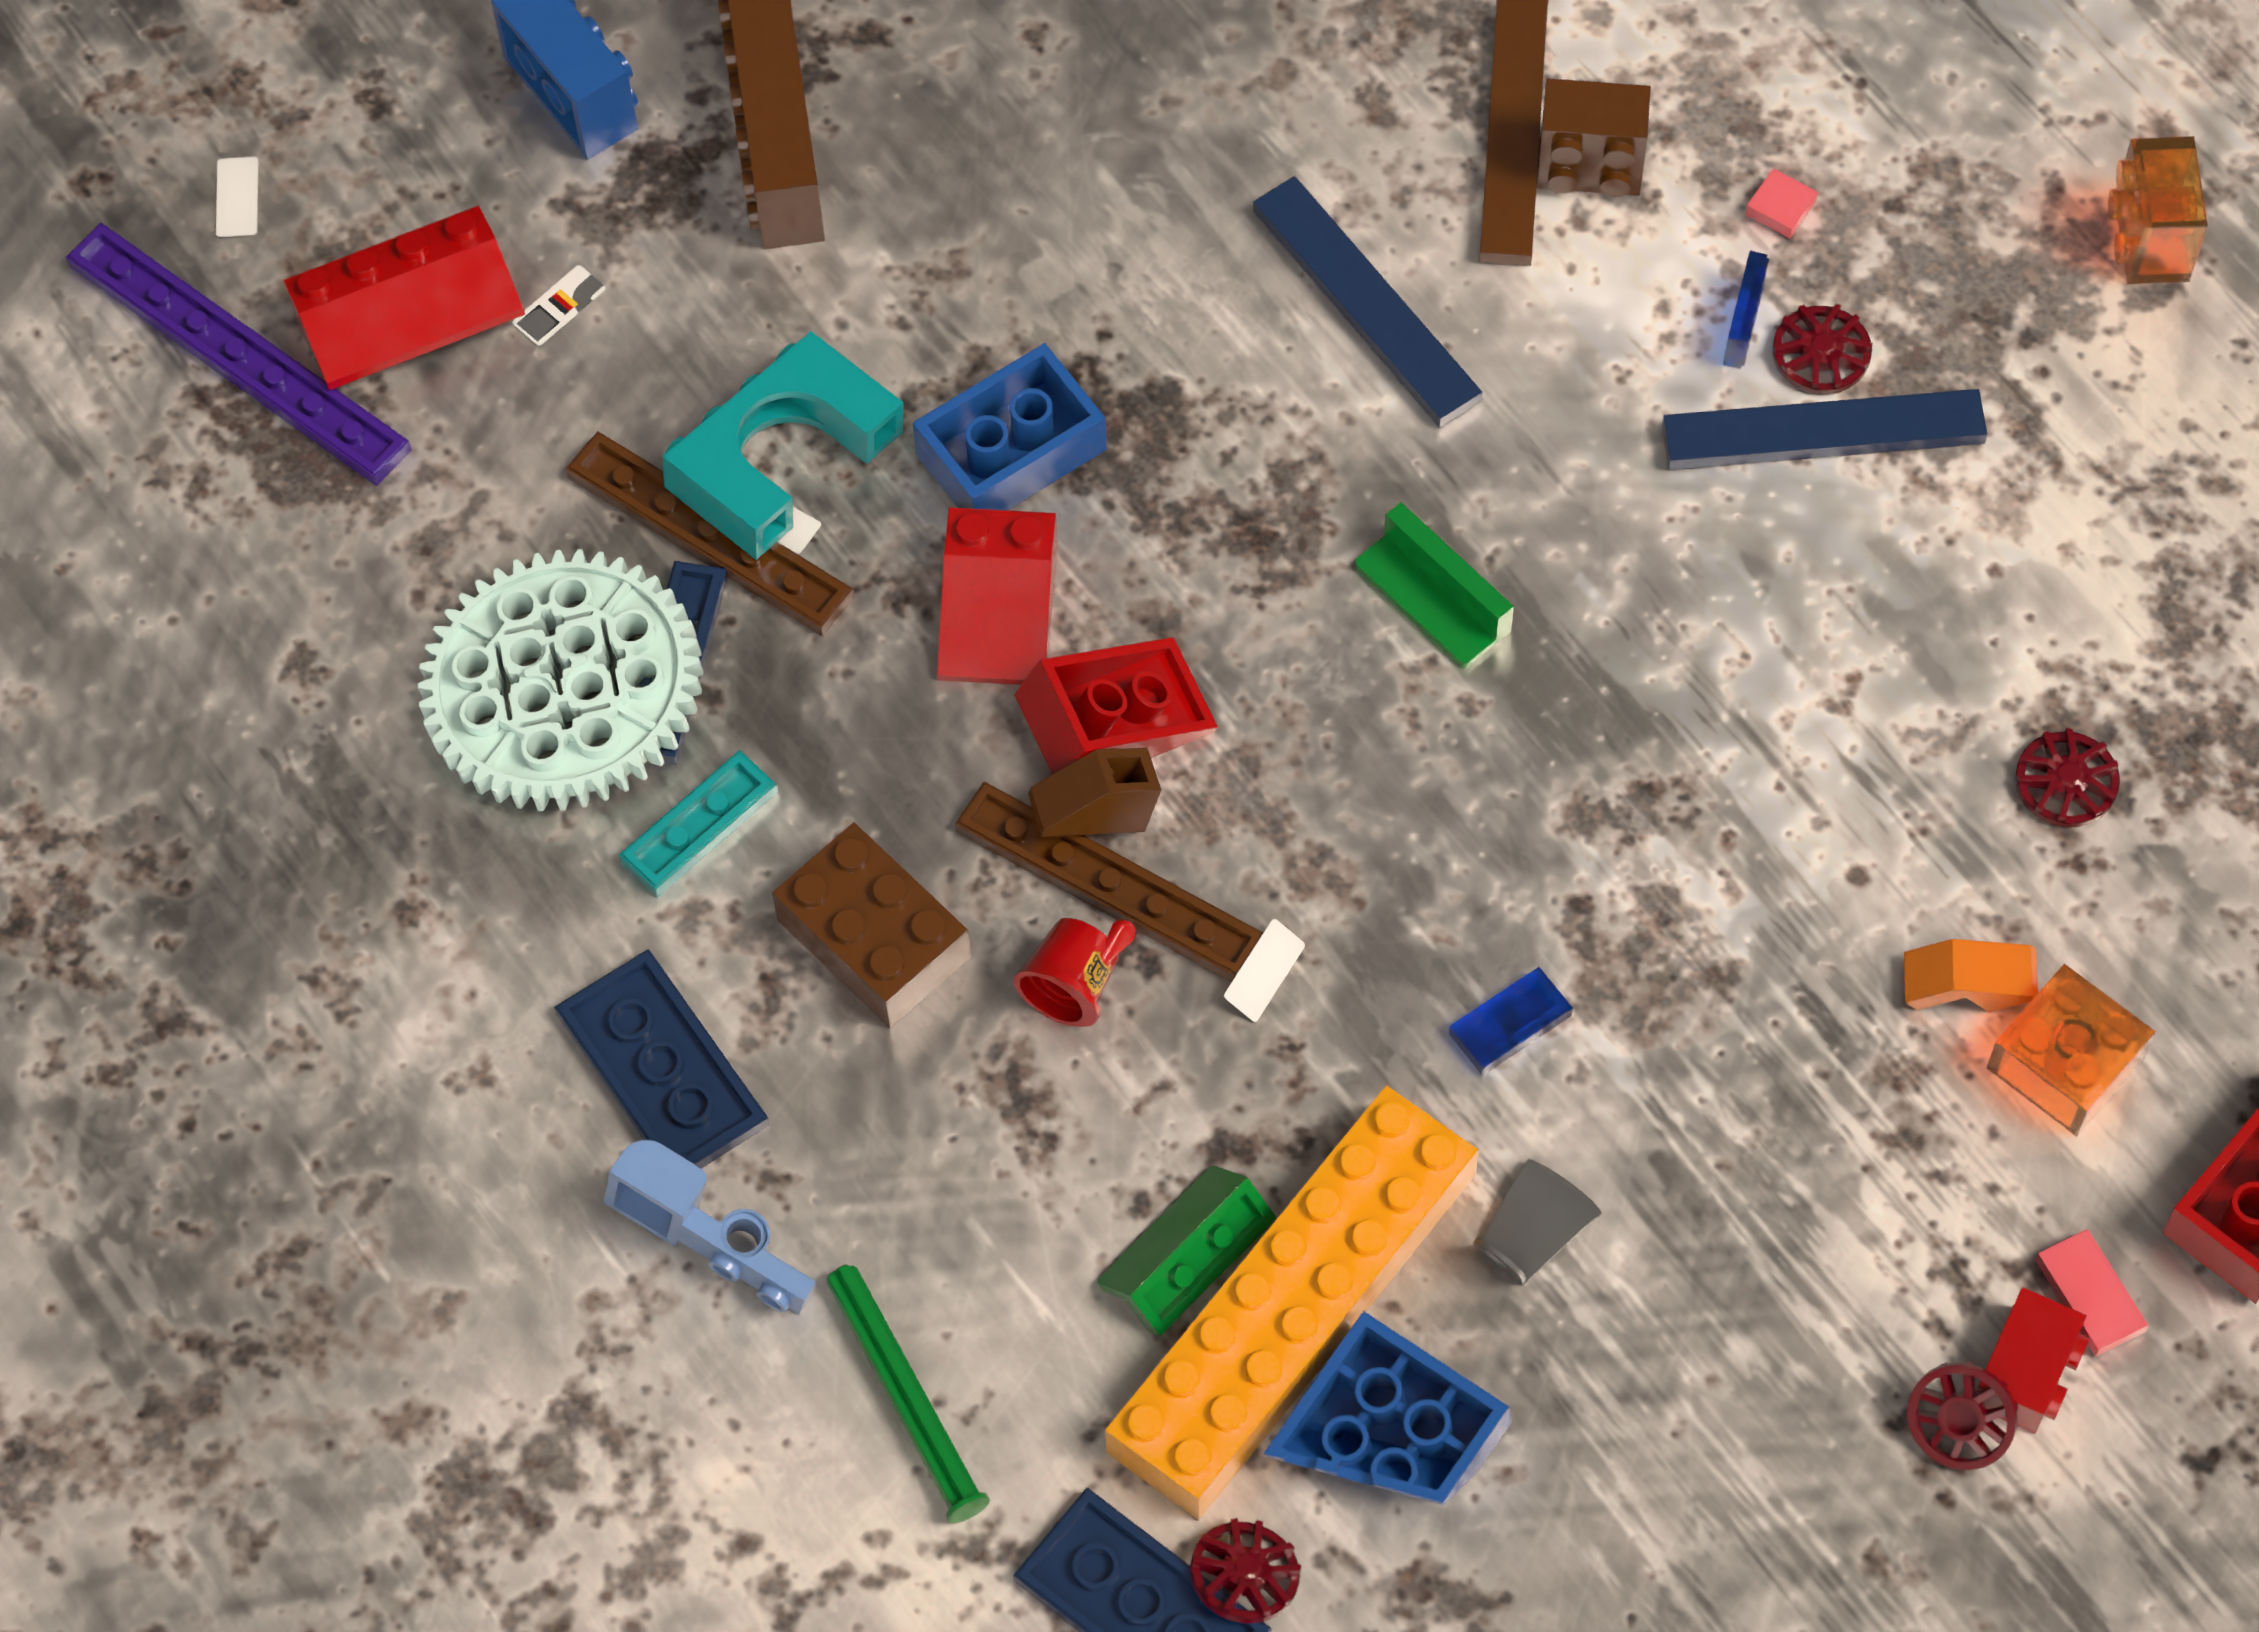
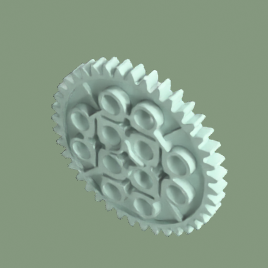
[418,549,703,811]

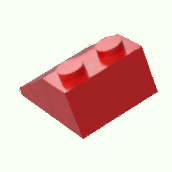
[937,507,1058,685]
[1014,637,1218,774]

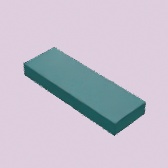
[619,750,778,898]

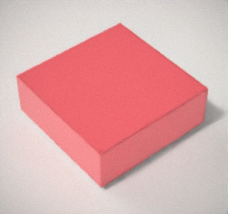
[1745,168,1818,239]

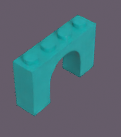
[662,331,904,560]

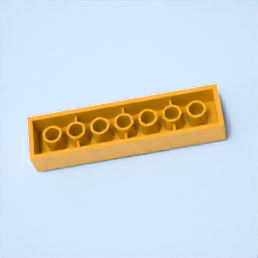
[1105,1085,1479,1521]

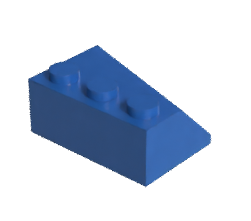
[1263,1311,1512,1506]

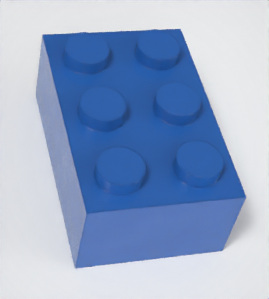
[491,0,639,160]
[912,343,1107,510]

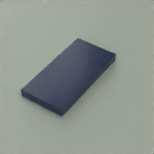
[554,949,770,1169]
[1013,1487,1272,1632]

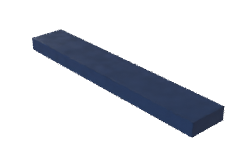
[1253,176,1483,428]
[1662,389,1988,470]

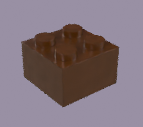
[1537,78,1651,197]

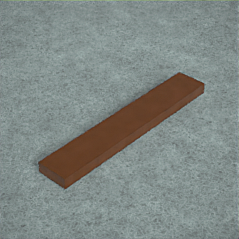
[1479,0,1548,266]
[566,431,854,637]
[955,781,1263,982]

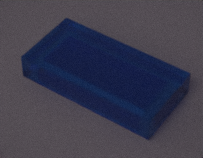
[1723,251,1770,369]
[1449,967,1573,1076]

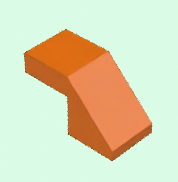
[1904,939,2038,1013]

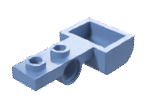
[603,1140,816,1315]

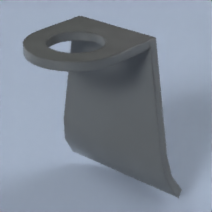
[1473,1159,1602,1286]

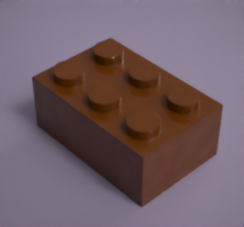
[772,822,971,1029]

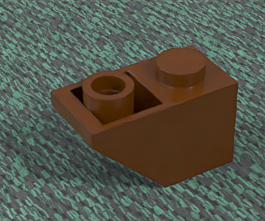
[1028,747,1161,837]

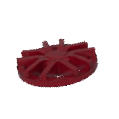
[1772,304,1873,394]
[2015,728,2120,827]
[1907,1361,2019,1470]
[1190,1518,1301,1623]

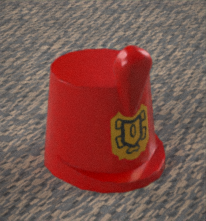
[1014,918,1136,1027]

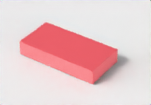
[2035,1229,2148,1357]

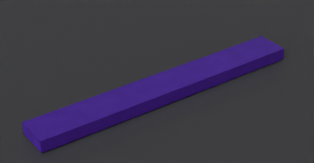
[66,223,412,486]

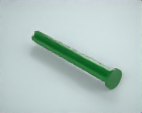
[827,1264,990,1524]

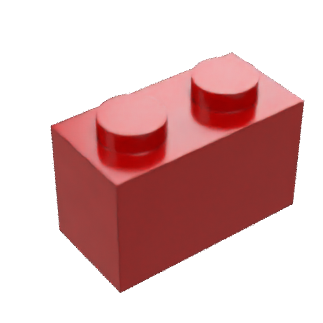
[1976,1287,2090,1434]

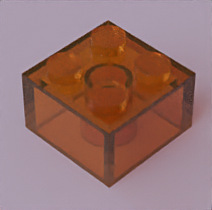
[2108,136,2208,284]
[1986,963,2156,1137]

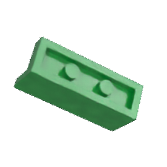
[1355,502,1514,669]
[1097,1165,1277,1336]

